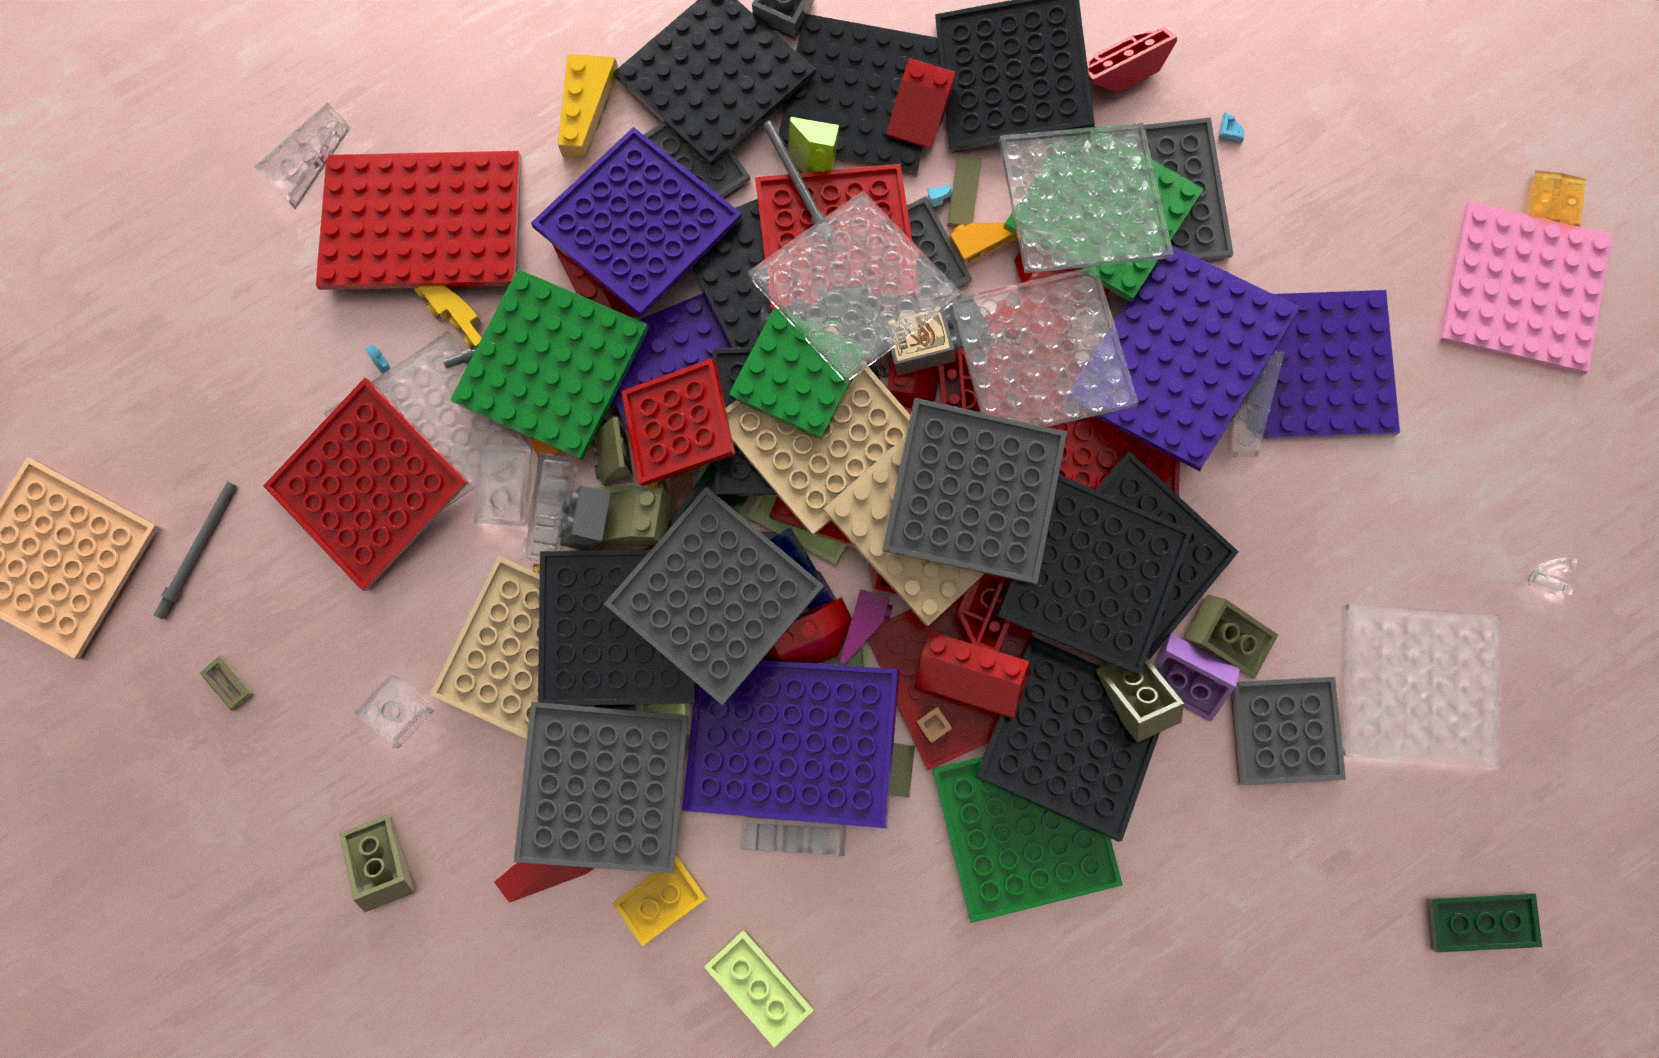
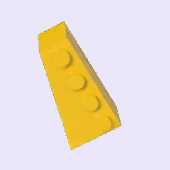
[558,54,618,158]

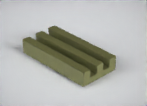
[200,656,254,711]

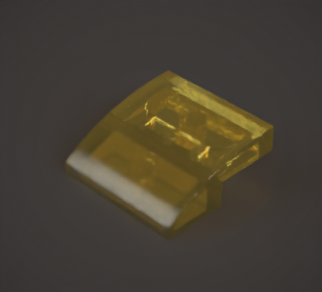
[1529,170,1587,226]

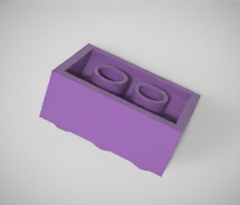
[1153,634,1240,721]

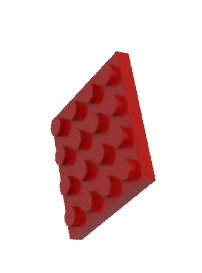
[621,358,735,486]

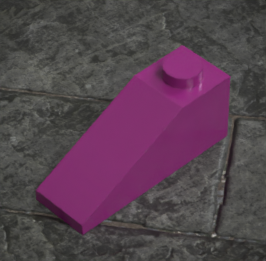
[839,589,893,666]

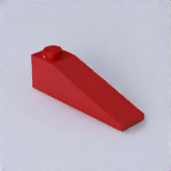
[494,862,594,903]

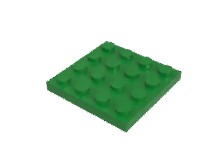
[729,308,866,440]

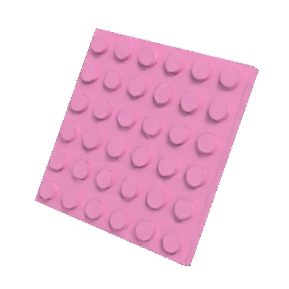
[1440,201,1613,374]

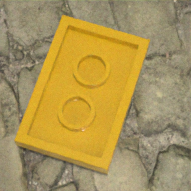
[612,856,707,946]

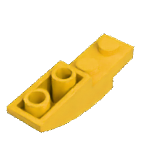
[413,286,482,349]

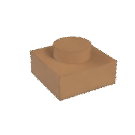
[916,707,952,743]

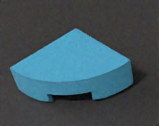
[1219,112,1244,142]
[927,184,952,207]
[365,344,391,375]

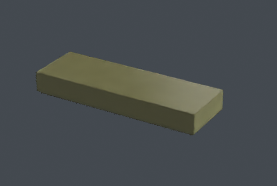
[947,155,982,227]

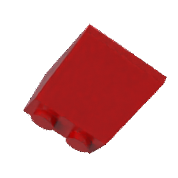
[886,58,956,150]

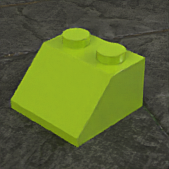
[788,117,839,173]

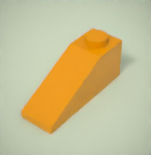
[950,222,1019,265]

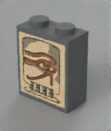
[884,306,959,375]

